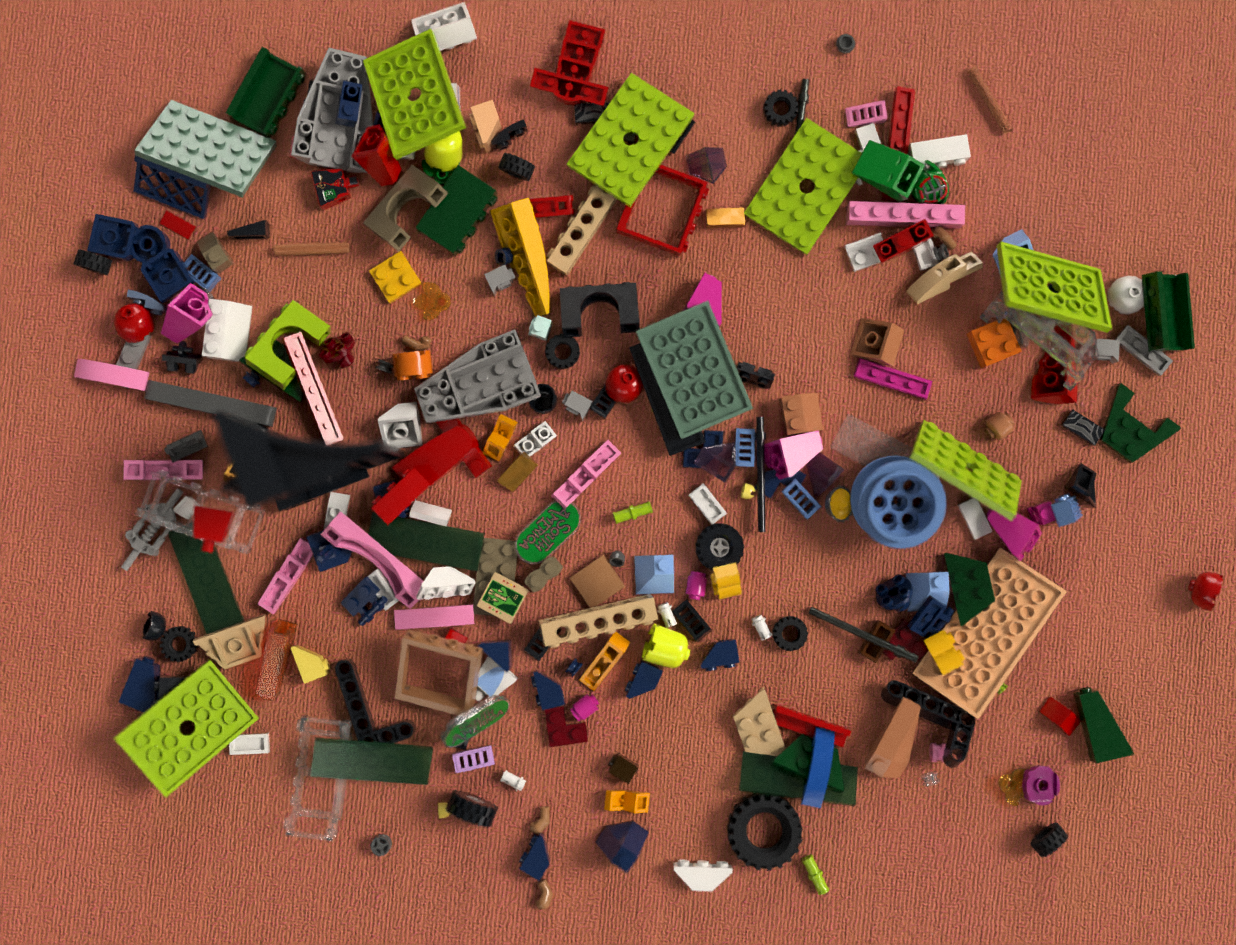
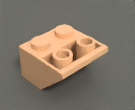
[469,100,502,153]

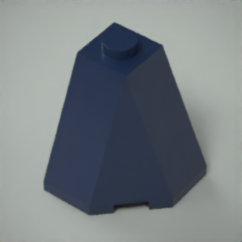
[595,821,649,873]

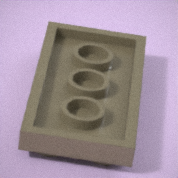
[473,537,518,616]

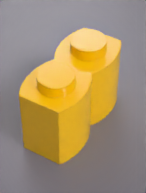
[710,563,742,600]
[924,630,965,676]

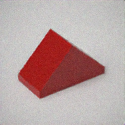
[1039,696,1081,736]

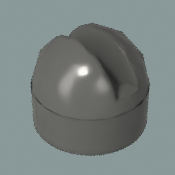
[609,550,625,567]

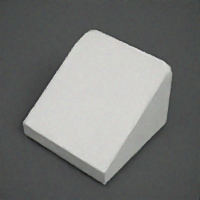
[173,496,200,519]

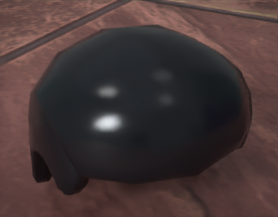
[529,384,558,414]
[142,611,166,641]

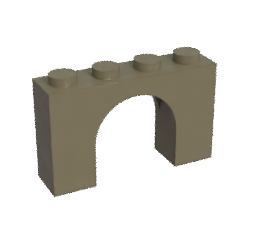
[363,165,448,252]

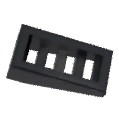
[227,220,270,240]
[589,384,616,419]
[672,599,712,642]
[524,628,562,661]

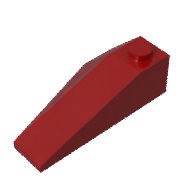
[1031,323,1078,405]

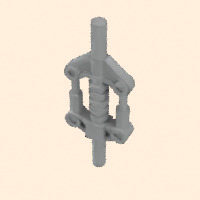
[121,488,183,571]

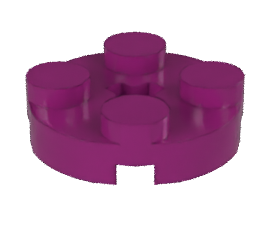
[1022,765,1060,805]

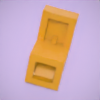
[483,414,518,461]
[604,789,650,813]

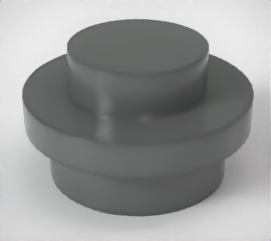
[836,34,855,54]

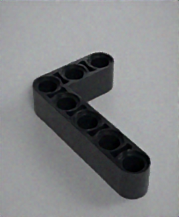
[335,659,416,751]
[881,680,976,768]

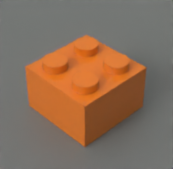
[966,316,1022,369]

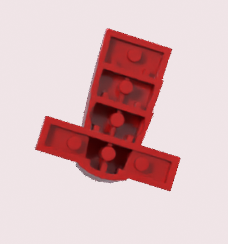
[530,20,609,107]
[392,418,492,490]

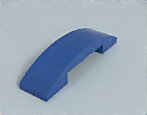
[801,727,835,808]

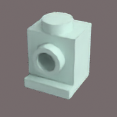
[528,315,553,341]

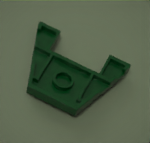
[1100,383,1181,463]

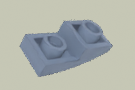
[127,289,167,315]

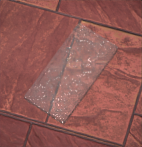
[829,414,913,481]

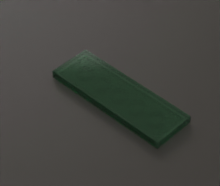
[368,512,485,571]
[168,522,245,634]
[310,738,433,785]
[739,751,858,807]

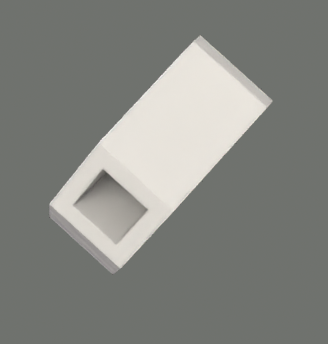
[416,566,476,600]
[673,859,732,891]

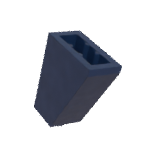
[119,656,160,712]

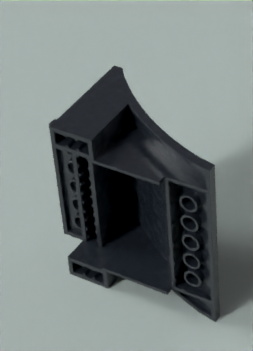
[212,411,406,511]

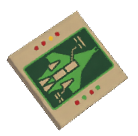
[477,572,529,624]

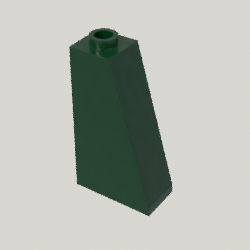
[1074,687,1134,764]

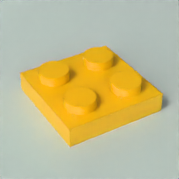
[369,251,422,304]

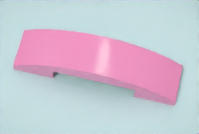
[74,358,150,391]
[124,460,203,480]

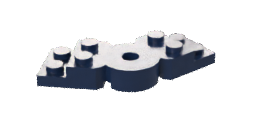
[87,214,195,303]

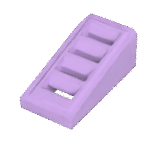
[452,745,495,773]

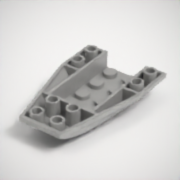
[291,48,373,173]
[414,329,541,423]

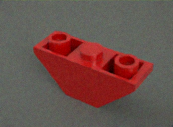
[873,219,934,263]

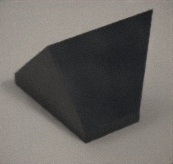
[1064,463,1097,508]

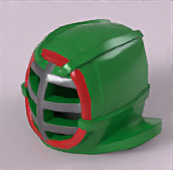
[911,160,949,204]

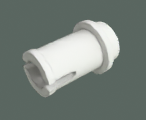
[657,602,677,628]
[751,615,772,640]
[500,770,526,791]

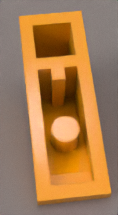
[579,632,631,691]

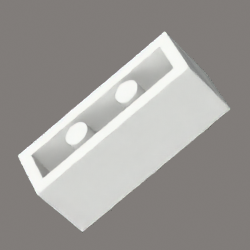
[908,134,971,169]

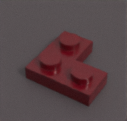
[883,620,928,661]
[545,705,588,747]

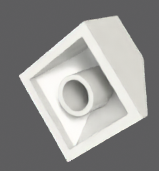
[378,402,423,448]

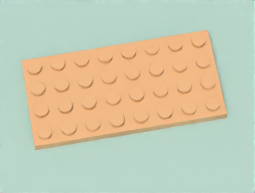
[912,548,1067,719]

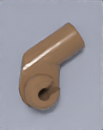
[931,226,957,250]
[402,335,431,351]
[530,806,550,834]
[536,879,553,909]

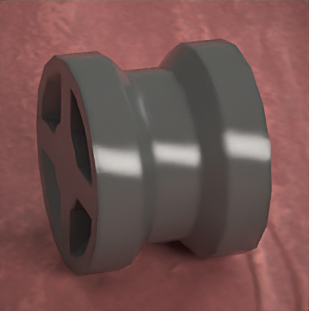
[371,834,392,856]

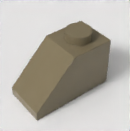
[197,232,234,274]

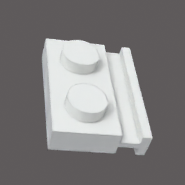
[844,232,883,272]

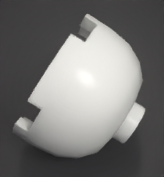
[1107,276,1144,315]

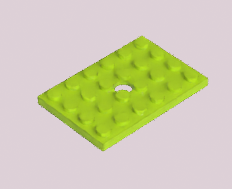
[363,28,466,160]
[567,73,695,207]
[744,118,862,255]
[996,241,1112,333]
[910,420,1022,521]
[114,659,259,798]

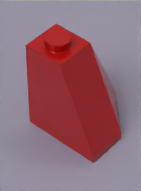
[351,124,402,186]

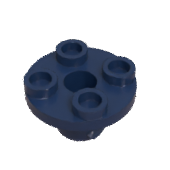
[875,574,913,612]

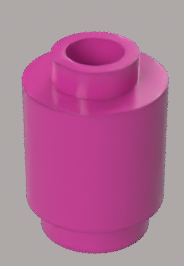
[685,571,707,600]
[570,694,599,721]

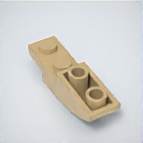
[907,251,983,304]

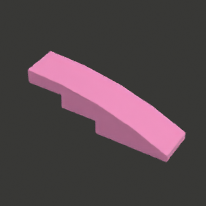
[552,440,621,509]
[258,537,313,614]
[394,605,474,630]

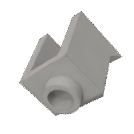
[484,265,515,296]
[1088,339,1120,364]
[562,391,593,421]

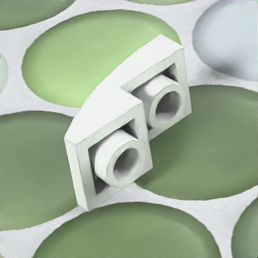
[514,421,557,457]

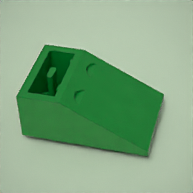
[852,140,925,202]

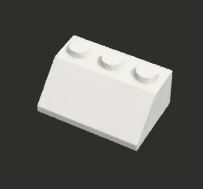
[411,2,477,51]
[202,299,253,362]

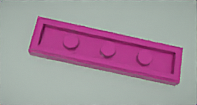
[853,358,933,400]

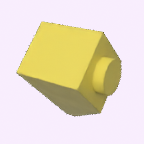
[291,645,330,684]

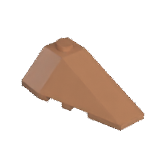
[865,697,921,778]

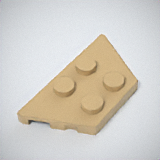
[193,614,266,670]
[733,687,786,756]

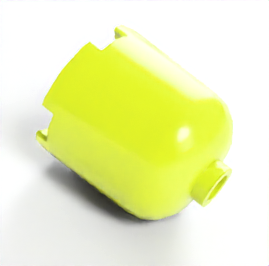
[424,131,462,172]
[642,624,690,668]

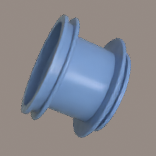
[850,455,946,549]

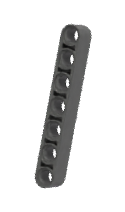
[144,380,277,427]

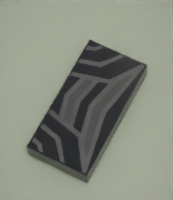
[574,102,610,124]
[1061,409,1105,446]

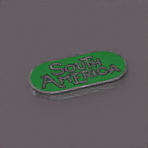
[515,500,581,564]
[440,695,510,748]

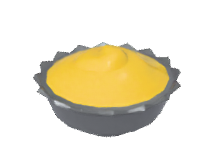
[825,486,852,523]

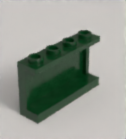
[225,47,306,138]
[416,165,498,256]
[1142,271,1195,351]

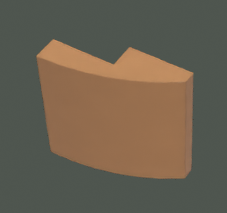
[570,555,625,608]

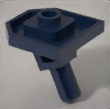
[307,529,353,572]

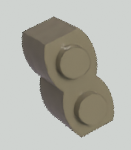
[525,556,563,592]

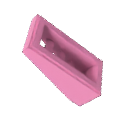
[845,100,887,128]

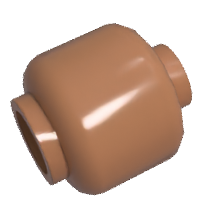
[985,412,1015,440]

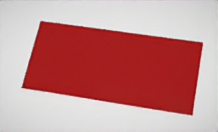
[159,210,196,240]

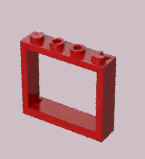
[616,165,709,256]

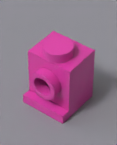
[1027,501,1056,525]

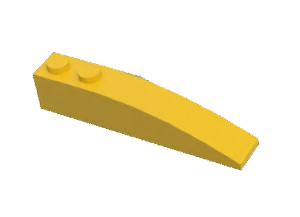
[490,198,549,317]

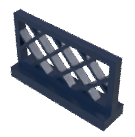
[134,156,211,219]

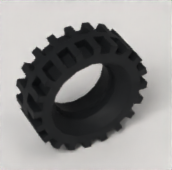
[727,792,803,871]

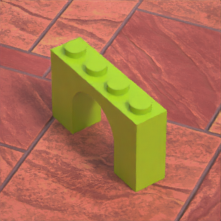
[245,300,331,390]

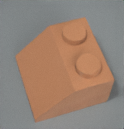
[851,318,905,366]
[779,393,823,437]

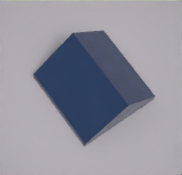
[478,640,512,672]

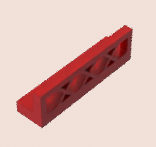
[773,704,851,747]

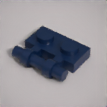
[341,576,388,626]
[907,595,955,638]

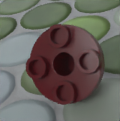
[319,332,355,368]

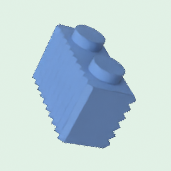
[1051,493,1083,527]

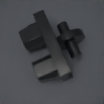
[162,341,202,374]

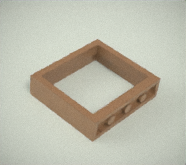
[395,629,483,718]

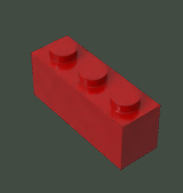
[371,468,430,526]

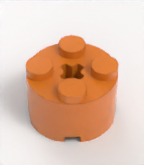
[392,350,433,381]

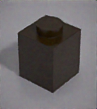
[608,753,639,784]

